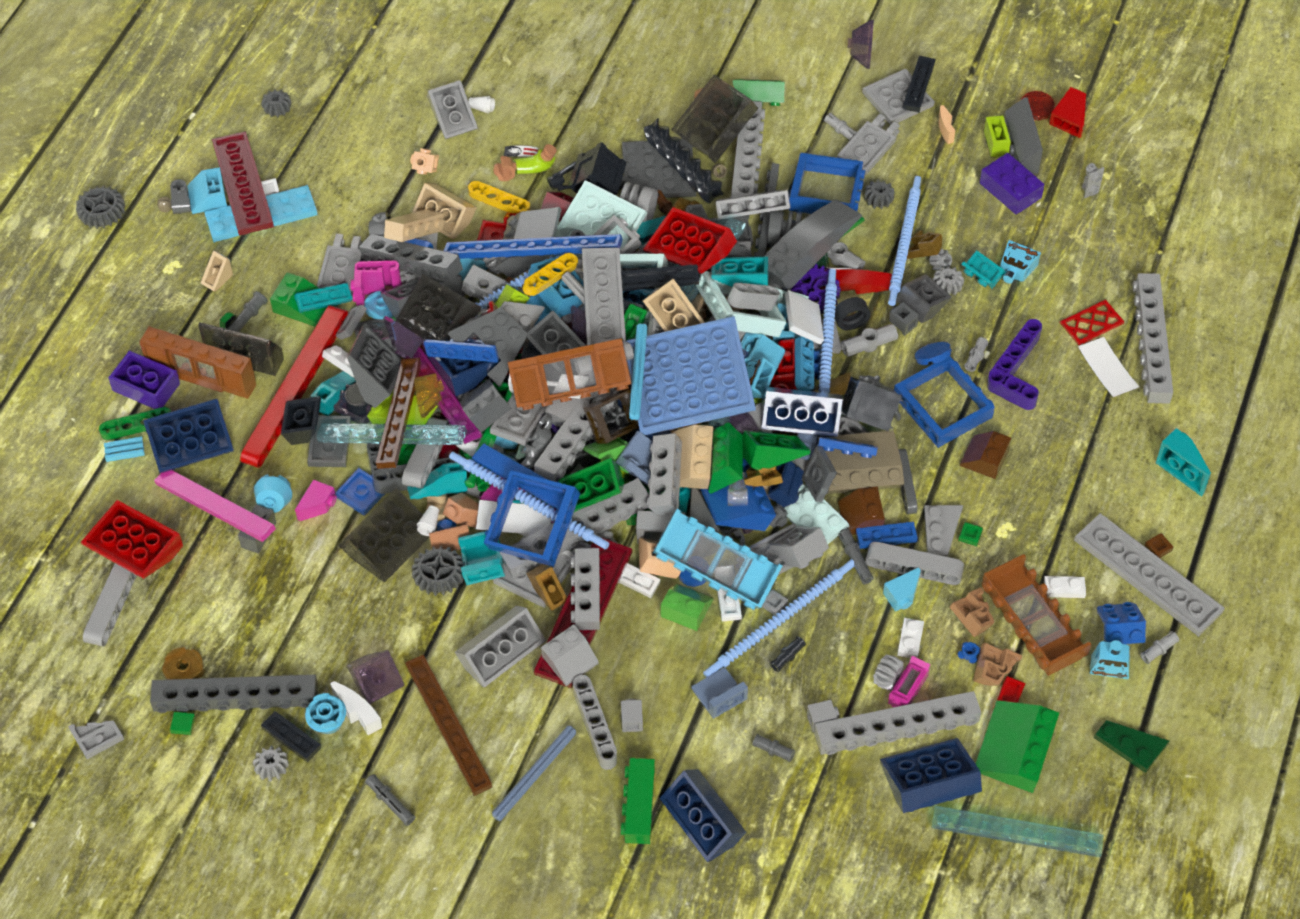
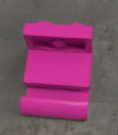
[351,261,402,306]

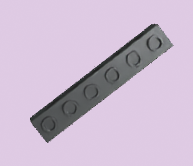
[359,234,463,283]

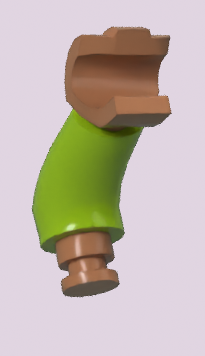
[493,144,557,181]

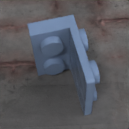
[616,431,653,486]
[692,668,748,719]

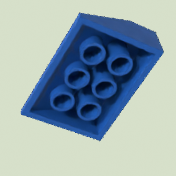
[701,459,776,531]

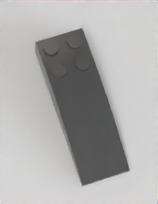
[763,200,862,291]

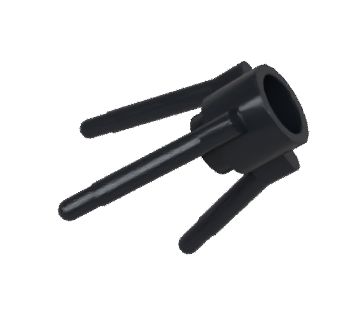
[547,161,576,192]

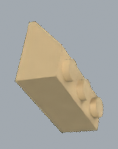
[412,183,477,239]
[643,279,705,332]
[672,425,713,489]

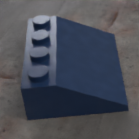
[422,319,501,396]
[143,399,234,473]
[880,738,982,813]

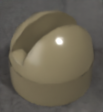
[712,163,727,178]
[157,197,172,212]

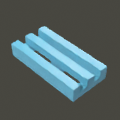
[104,437,145,462]

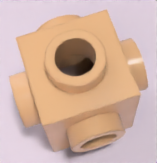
[410,148,439,175]

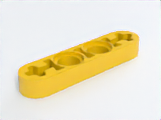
[468,181,531,213]
[522,253,578,296]

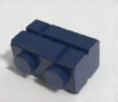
[768,461,804,508]

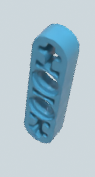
[795,335,814,391]

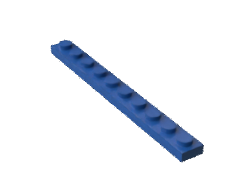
[444,234,623,259]

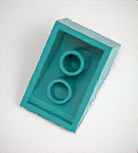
[711,257,769,287]
[1156,428,1211,497]

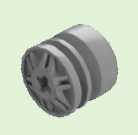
[619,182,658,222]

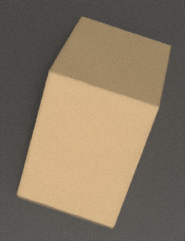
[201,251,233,292]

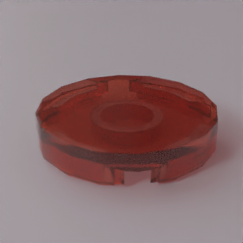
[1021,91,1055,121]

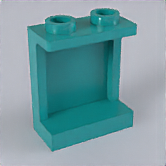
[458,531,505,585]

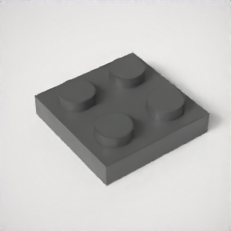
[802,447,837,502]

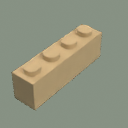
[384,209,444,242]

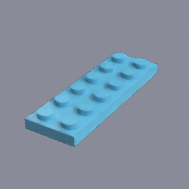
[204,185,318,242]

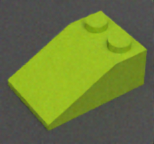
[367,389,438,434]

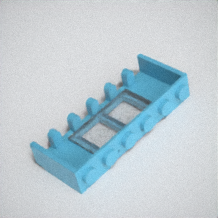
[653,509,783,610]

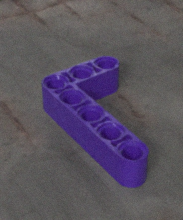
[987,319,1042,410]

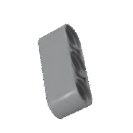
[727,283,780,311]

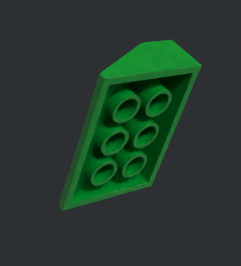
[975,701,1060,793]

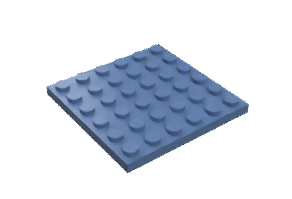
[626,316,756,435]

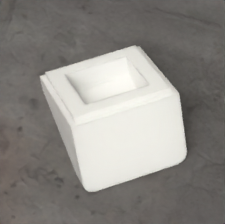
[261,178,279,196]

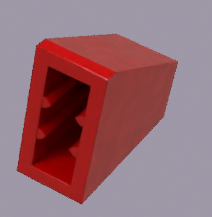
[1049,87,1086,138]

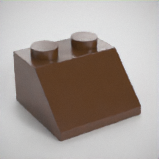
[960,431,1012,479]
[838,486,885,535]

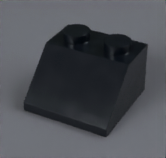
[281,396,321,445]

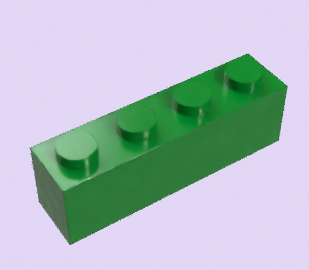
[621,758,655,844]

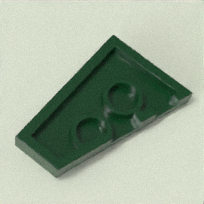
[1094,720,1170,773]

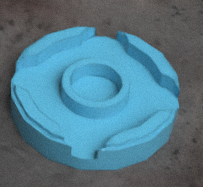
[364,291,393,320]

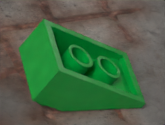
[270,272,336,327]
[743,430,811,470]

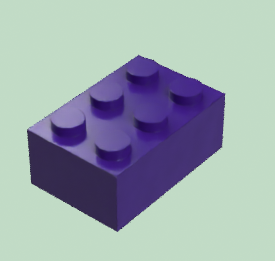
[980,153,1044,215]
[108,351,180,409]

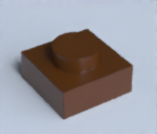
[1145,533,1174,558]

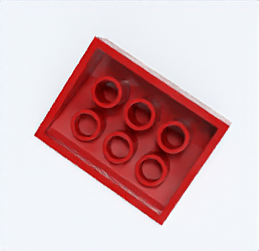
[643,207,737,274]
[80,500,183,579]

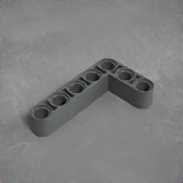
[367,439,467,494]

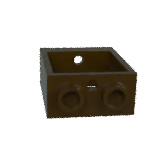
[583,389,639,444]

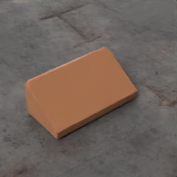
[429,525,469,551]

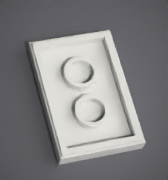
[785,290,824,344]

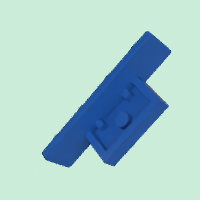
[424,339,499,362]

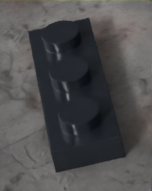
[261,711,321,763]

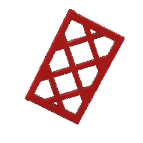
[1059,299,1125,345]

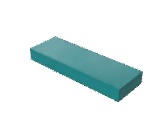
[294,283,353,313]

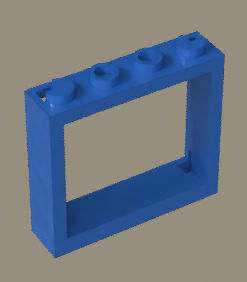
[789,153,866,214]
[894,356,995,448]
[484,470,580,567]

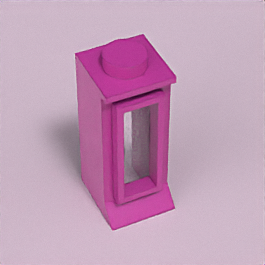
[888,656,930,708]

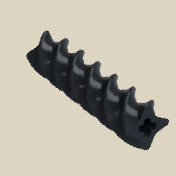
[644,118,724,204]

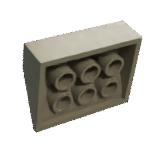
[818,430,904,494]

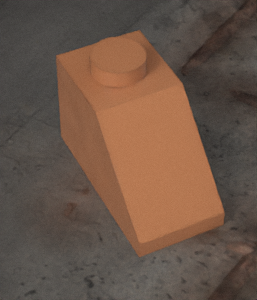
[443,493,479,528]

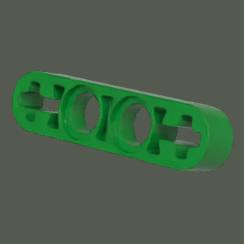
[99,407,172,440]

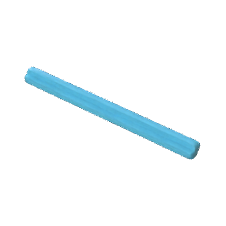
[629,323,647,420]

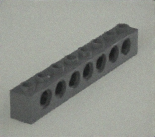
[150,675,318,713]

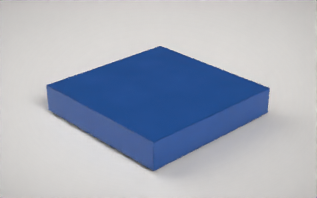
[335,468,385,516]

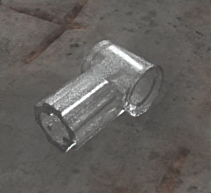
[728,472,748,506]

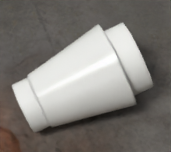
[468,96,495,113]
[417,506,439,536]

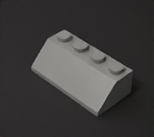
[455,606,546,687]

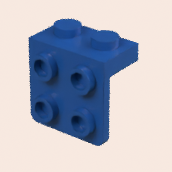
[1097,602,1146,644]

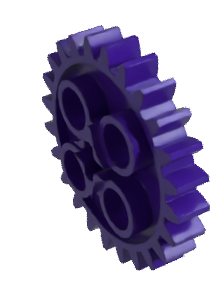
[782,264,841,315]

